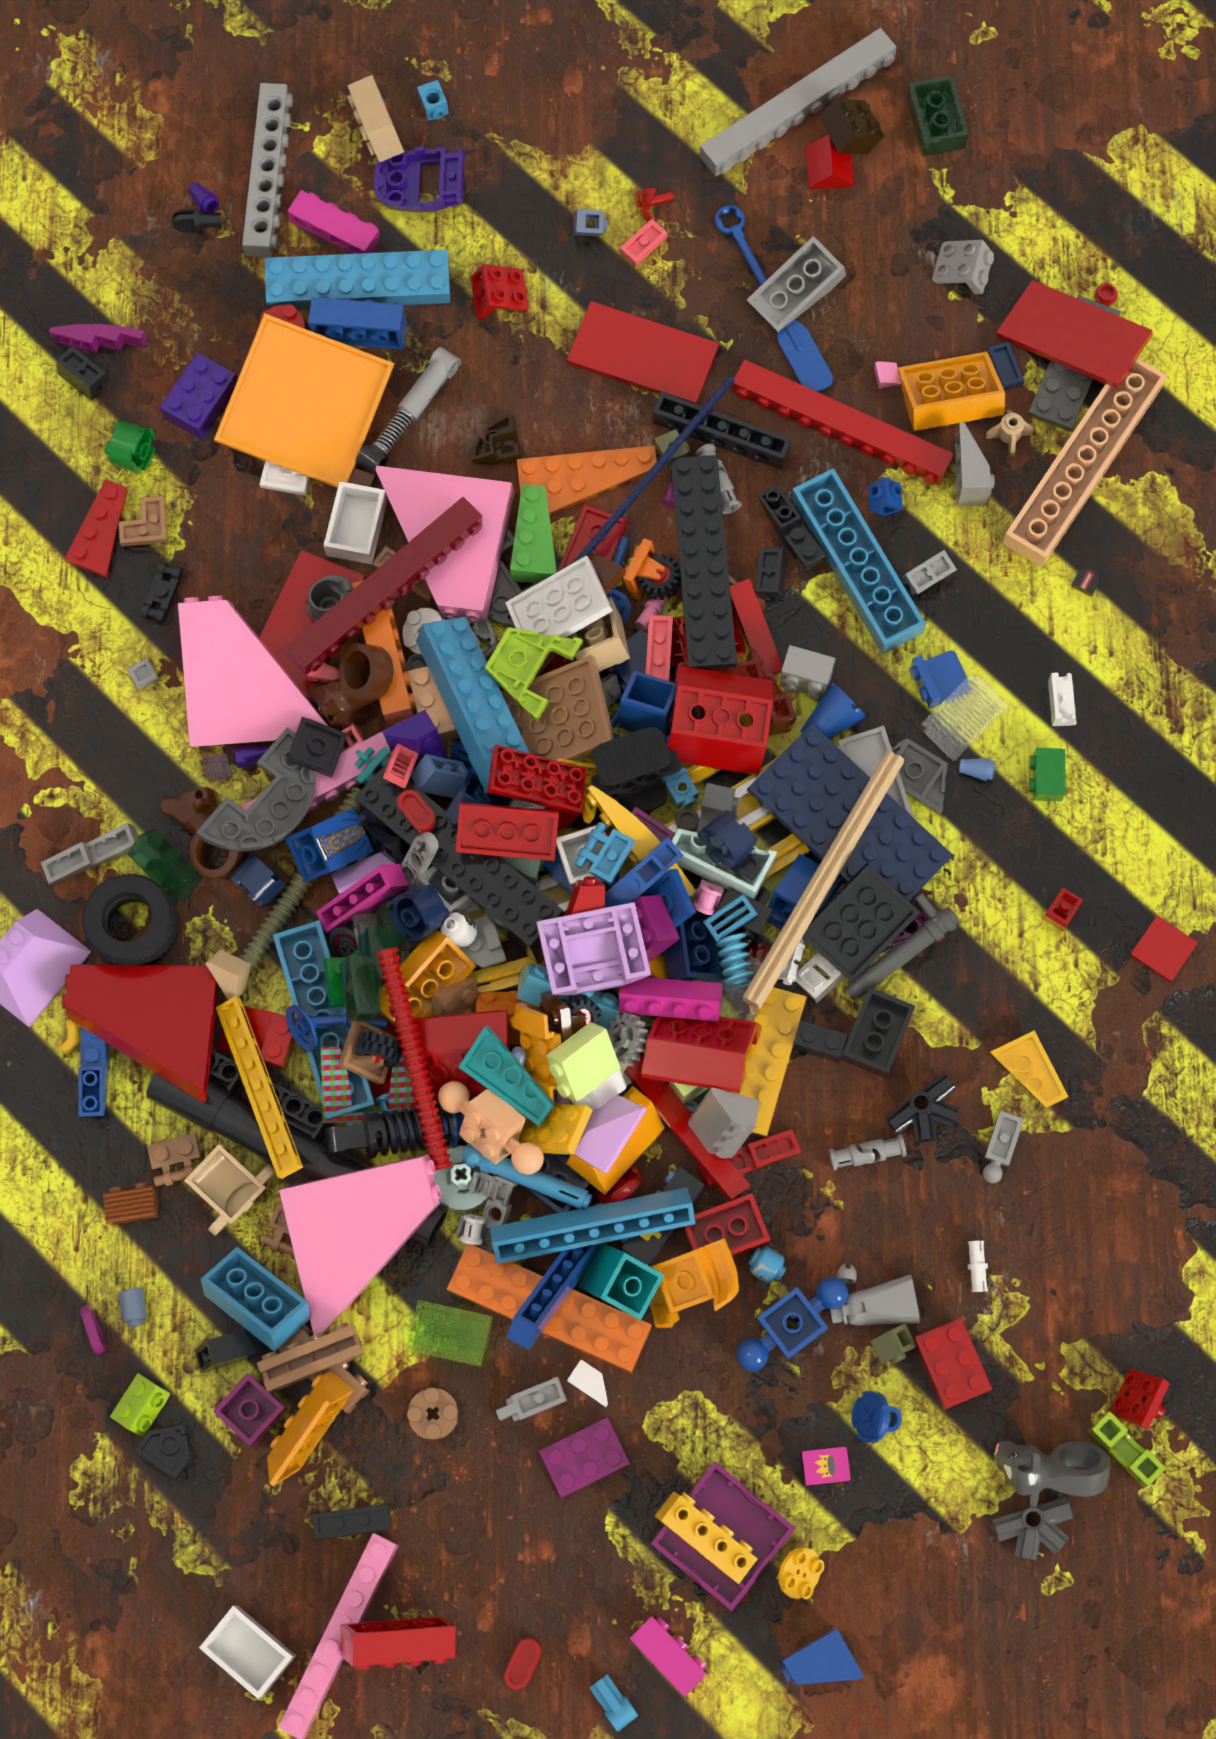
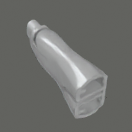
[830,1275,920,1326]

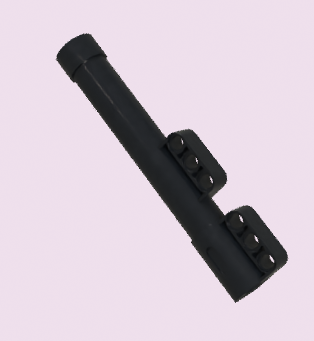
[146,1050,449,1248]

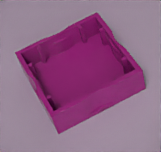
[651,1462,796,1611]

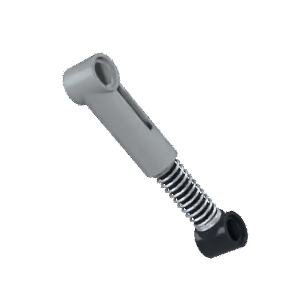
[356,347,461,476]

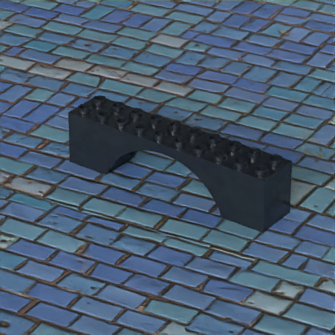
[354,764,565,965]

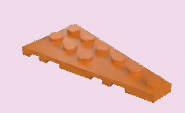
[517,445,657,516]

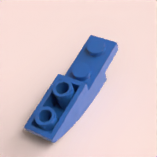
[605,837,684,908]
[79,1027,109,1117]

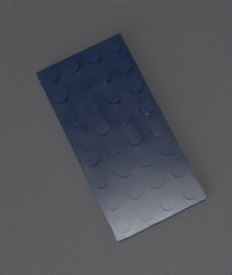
[747,724,953,901]

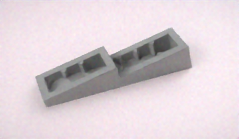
[41,823,143,885]

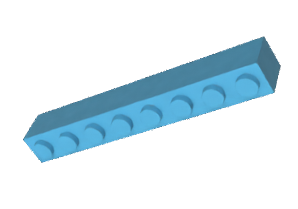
[490,1187,696,1264]

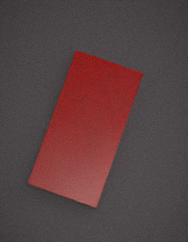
[996,280,1153,389]
[567,301,719,405]
[259,550,366,698]

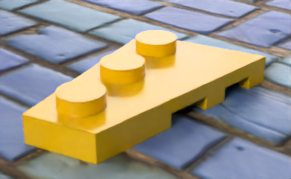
[990,1030,1068,1108]

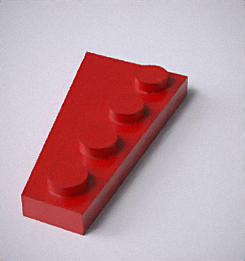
[64,479,128,579]

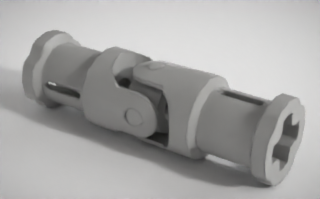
[695,444,742,514]
[829,1134,906,1171]

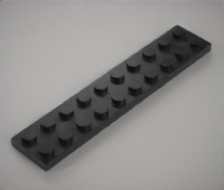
[671,455,737,670]

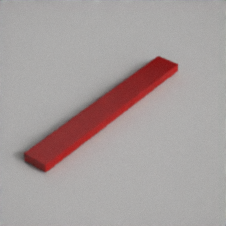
[624,1052,751,1201]

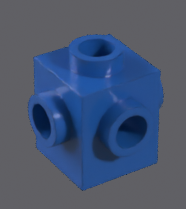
[868,477,903,517]

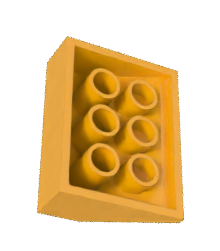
[898,352,1005,431]
[267,1371,355,1487]

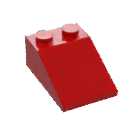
[216,1006,298,1071]

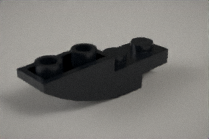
[757,484,826,571]

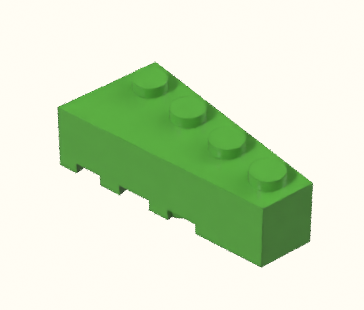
[510,484,557,584]

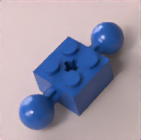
[736,1277,848,1371]

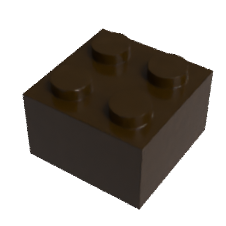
[819,99,885,154]

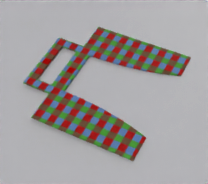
[321,1047,417,1126]

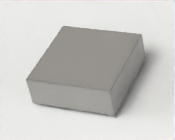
[127,658,159,691]

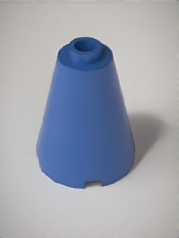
[800,683,866,740]

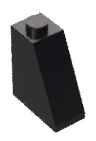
[194,1329,270,1374]

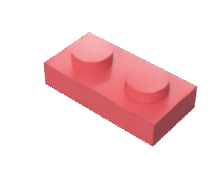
[620,219,668,266]

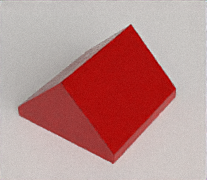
[805,135,854,189]

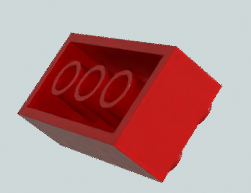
[340,1616,455,1670]

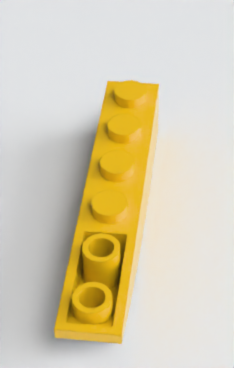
[585,785,696,897]

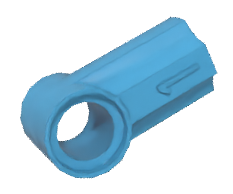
[590,1674,639,1732]

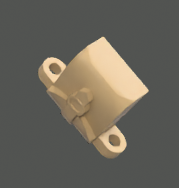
[184,1144,276,1236]

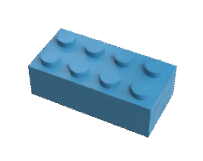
[201,1247,311,1352]

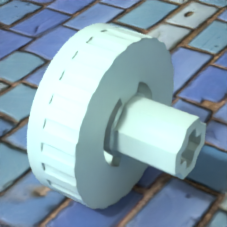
[433,1146,496,1212]

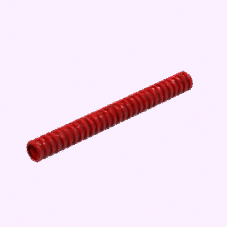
[376,947,453,1171]

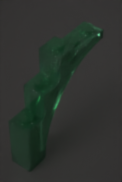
[339,899,441,1021]

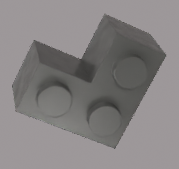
[696,783,739,833]

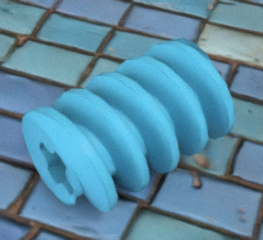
[716,933,754,987]

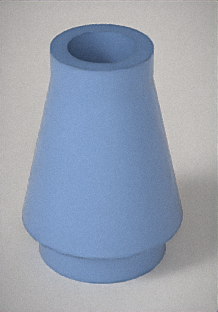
[959,758,995,781]

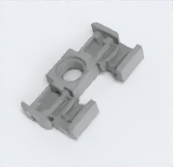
[455,1170,519,1253]

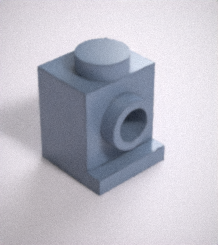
[573,209,608,237]

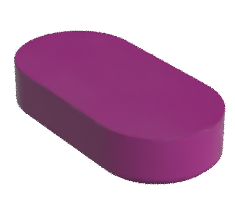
[80,1304,106,1354]

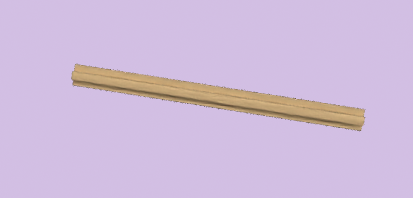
[743,750,904,1009]

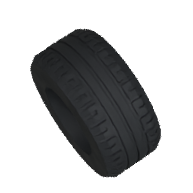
[82,873,179,966]

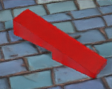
[730,579,783,679]
[696,1129,801,1189]

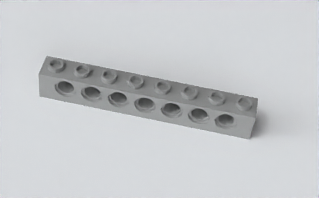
[242,83,293,257]

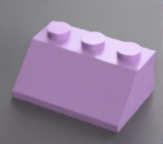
[331,852,402,895]

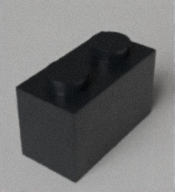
[792,1020,848,1063]

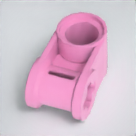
[693,879,725,915]

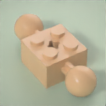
[438,1081,544,1175]

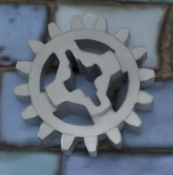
[605,1012,648,1068]

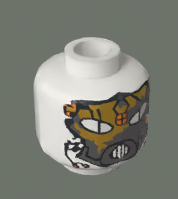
[441,912,477,948]

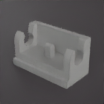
[900,550,957,595]

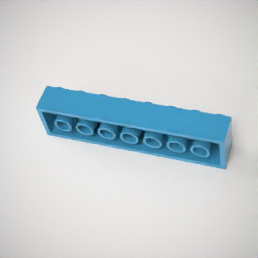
[265,250,451,310]
[791,468,926,654]
[416,617,529,795]
[273,920,377,1124]

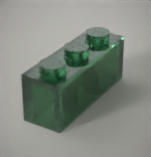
[127,828,203,904]

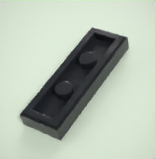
[312,1504,392,1540]

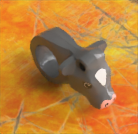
[994,1441,1111,1507]

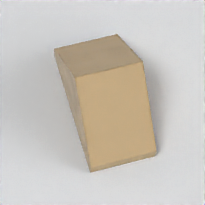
[205,950,251,1000]

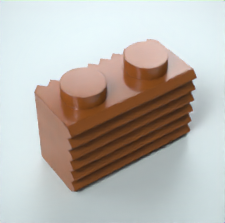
[103,1182,159,1225]

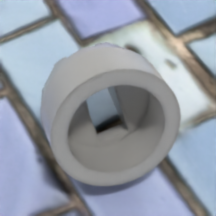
[836,1264,857,1284]

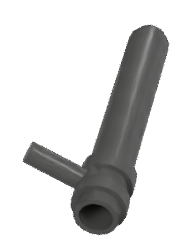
[845,893,960,1000]

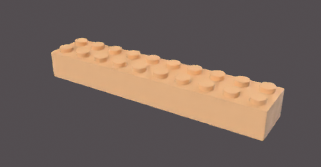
[1002,358,1167,568]

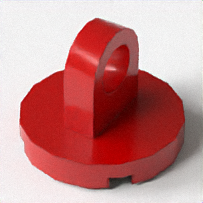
[595,1165,642,1204]

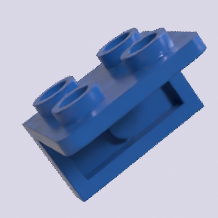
[909,650,972,709]

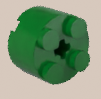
[104,420,155,473]

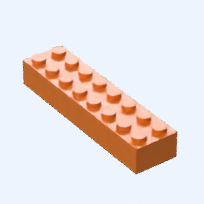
[447,1244,652,1374]

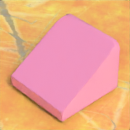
[874,361,901,389]

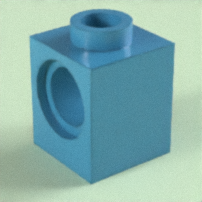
[417,80,449,121]

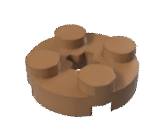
[407,1388,458,1440]

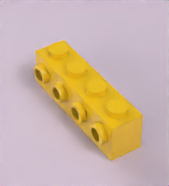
[655,1491,757,1584]

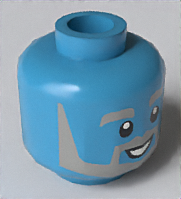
[747,1246,786,1283]

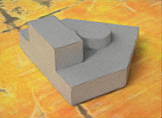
[458,916,507,969]

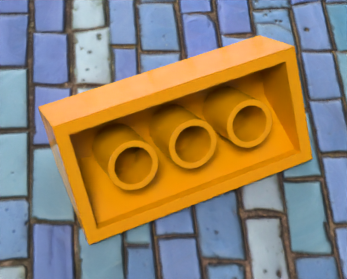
[369,930,476,1028]
[566,1086,665,1195]

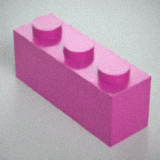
[630,1616,707,1697]

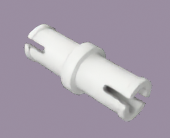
[968,1241,988,1292]

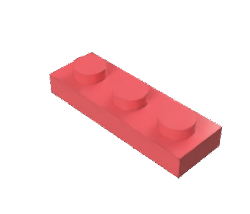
[645,615,673,681]

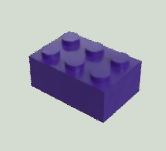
[159,353,238,440]

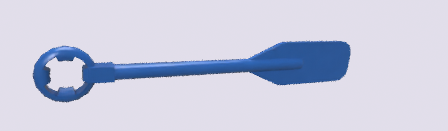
[714,205,833,392]

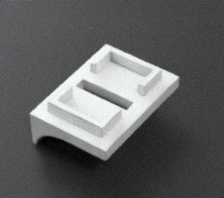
[795,952,845,1003]

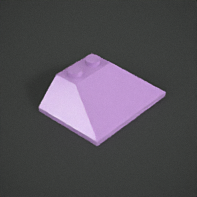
[536,902,651,995]
[0,909,93,1028]
[572,1095,647,1174]

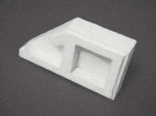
[567,1360,608,1407]

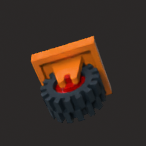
[623,538,681,601]

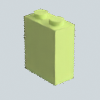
[546,1022,621,1102]

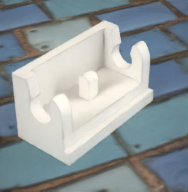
[1048,673,1076,726]

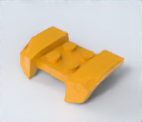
[511,1003,561,1110]
[649,1238,739,1328]

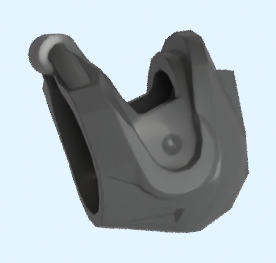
[305,575,353,622]

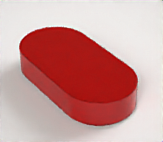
[397,790,437,833]
[504,1638,542,1690]

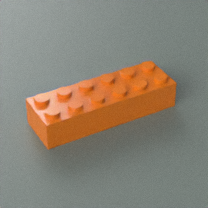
[352,581,417,729]

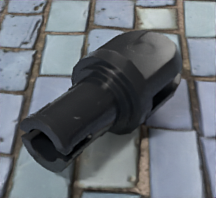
[172,209,222,232]

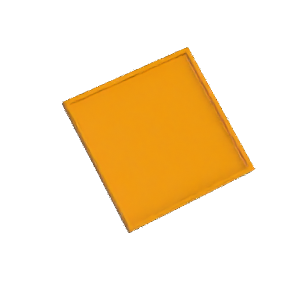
[214,313,394,489]

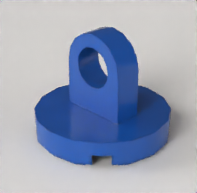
[852,1391,902,1443]

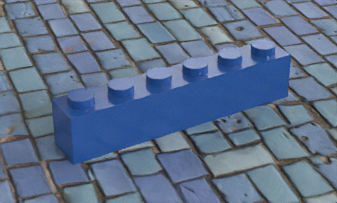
[506,1244,598,1350]

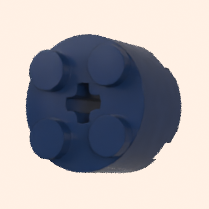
[697,810,756,868]
[230,852,287,908]
[390,884,449,941]

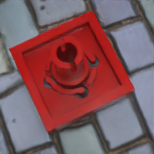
[1110,1368,1170,1429]

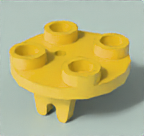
[776,1547,824,1599]

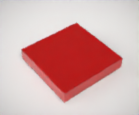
[1129,915,1198,983]

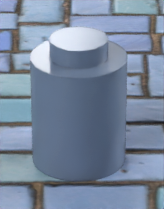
[118,1288,148,1327]

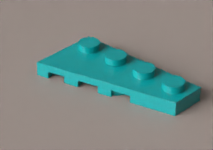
[459,1025,555,1126]

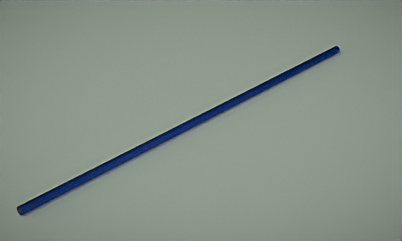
[572,376,735,564]

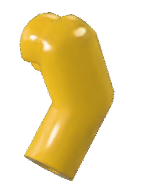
[59,1020,81,1055]

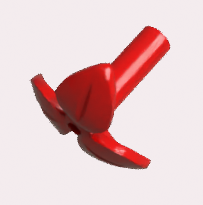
[635,188,674,222]

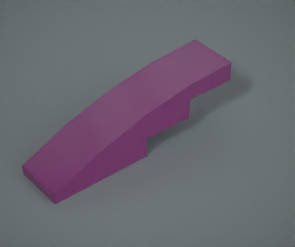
[49,324,148,353]

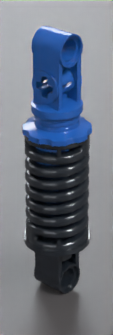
[325,1105,517,1160]

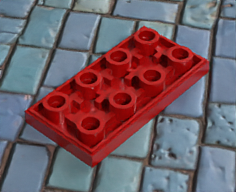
[487,744,587,816]

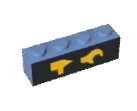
[621,1167,705,1265]

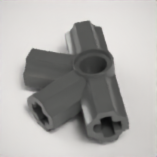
[992,1496,1073,1560]

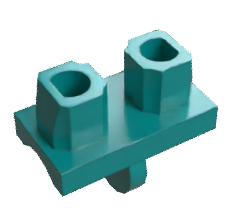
[354,746,390,785]

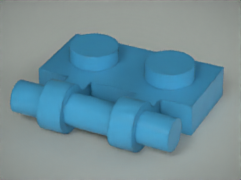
[574,822,635,885]

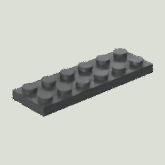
[1028,295,1121,432]

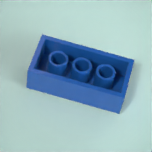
[308,296,407,350]

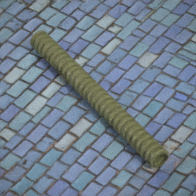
[239,787,362,975]

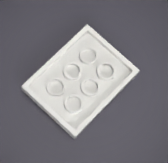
[505,556,613,638]

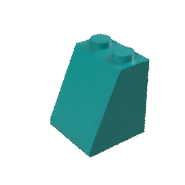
[578,1243,665,1320]

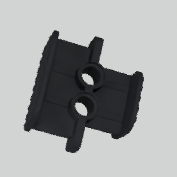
[591,727,681,812]

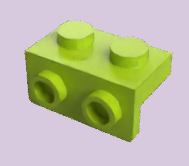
[110,1373,170,1437]

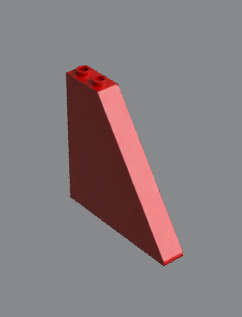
[61,965,219,1102]

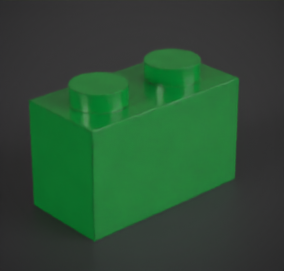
[1029,748,1065,802]

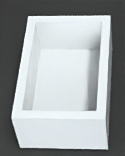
[323,482,388,565]
[199,1605,296,1699]

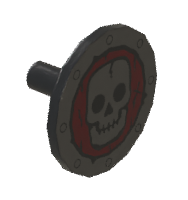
[328,921,370,963]

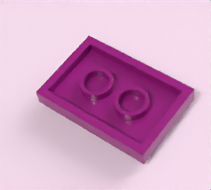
[539,1417,630,1498]

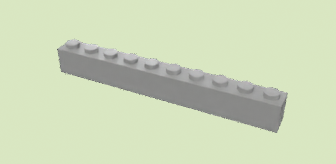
[700,28,897,177]

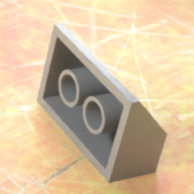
[688,1087,759,1159]

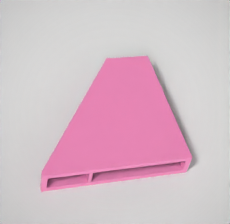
[376,466,515,621]
[178,596,332,747]
[279,1154,441,1335]

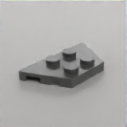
[892,738,948,815]

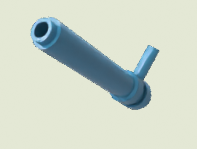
[461,1143,592,1209]

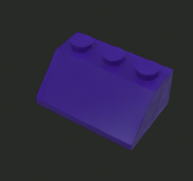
[382,710,449,779]

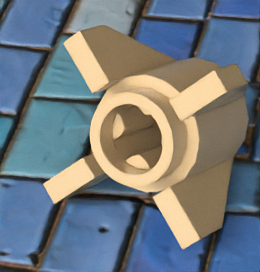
[986,410,1034,457]

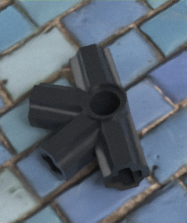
[885,1073,959,1142]

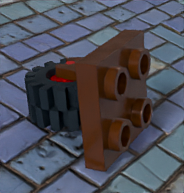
[539,991,603,1044]

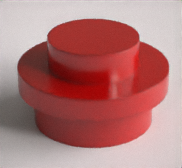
[1094,283,1118,306]

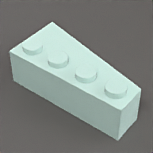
[672,829,777,899]

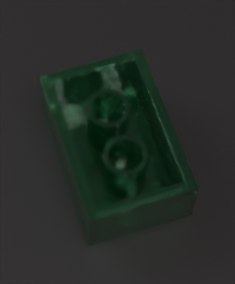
[906,75,969,157]

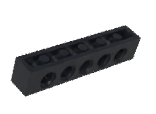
[653,392,791,470]

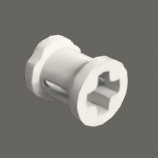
[460,1214,486,1245]

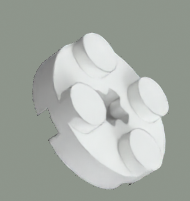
[403,608,445,655]

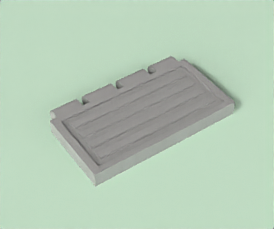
[837,726,914,817]

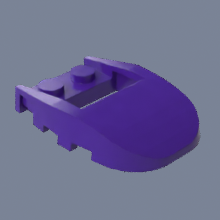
[374,146,466,212]

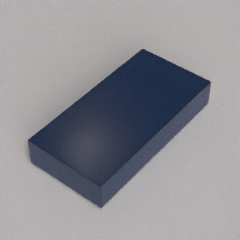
[986,341,1024,390]

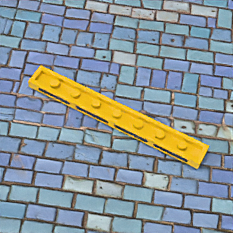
[216,996,303,1179]

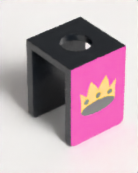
[800,1447,851,1487]

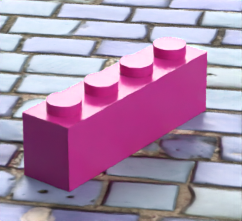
[287,190,381,254]
[316,864,409,933]
[619,977,722,1021]

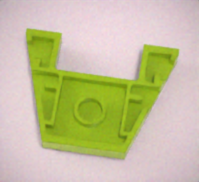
[485,627,583,721]

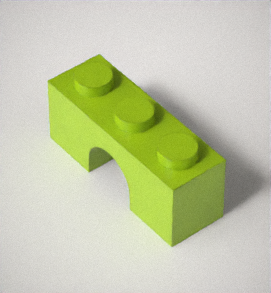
[1088,1411,1166,1487]

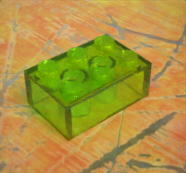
[407,1300,494,1369]

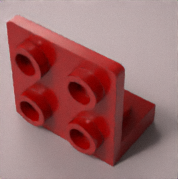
[470,264,529,319]

